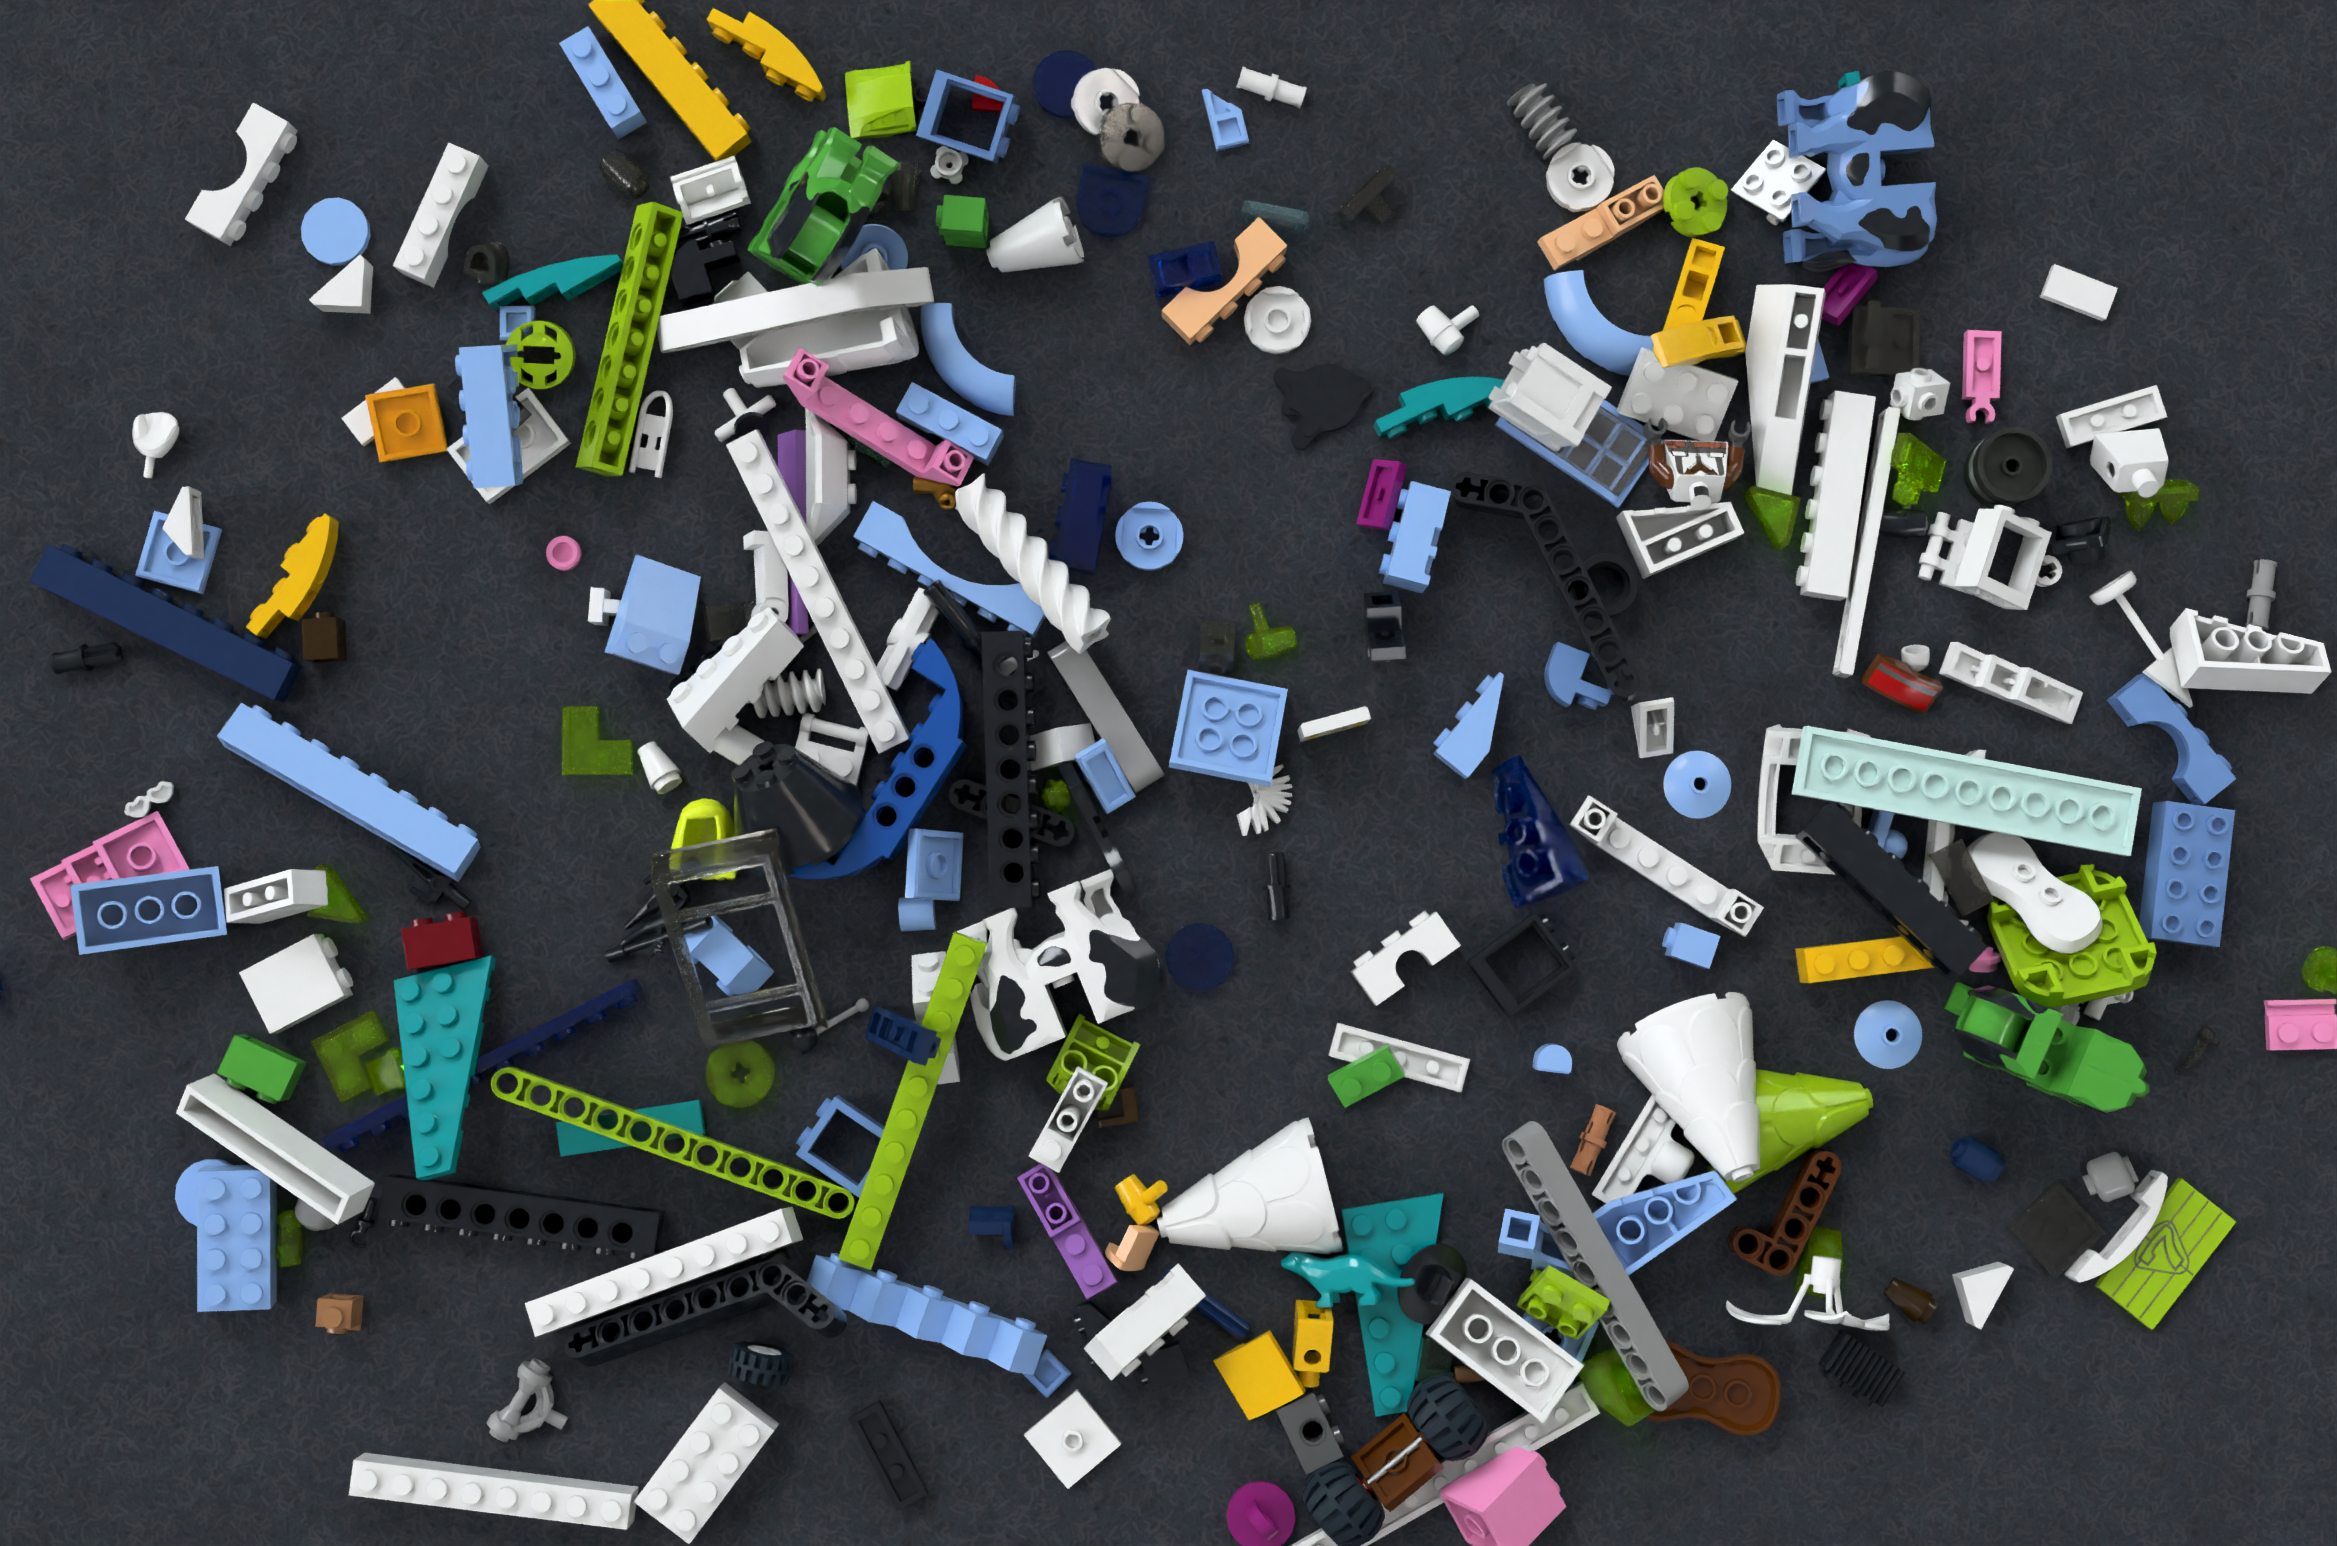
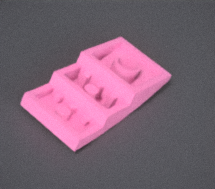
[30,811,190,940]

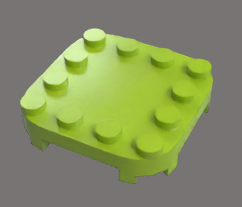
[1987,864,2157,1007]

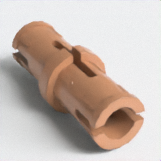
[1569,1104,1616,1176]

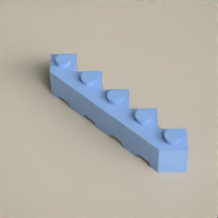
[802,1253,1047,1375]

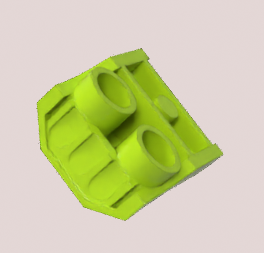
[845,61,917,140]
[1046,1014,1140,1111]

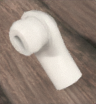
[2083,991,2134,1021]

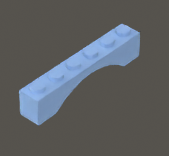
[853,501,1046,638]

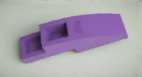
[1017,1163,1118,1300]

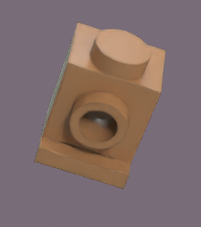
[315,1293,364,1334]

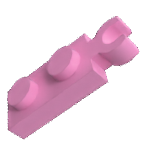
[1962,330,2002,424]

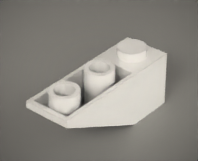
[1029,1066,1108,1173]

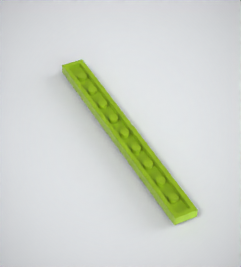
[838,931,987,1270]

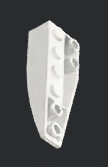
[1745,284,1826,497]

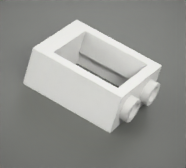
[1954,505,2052,610]

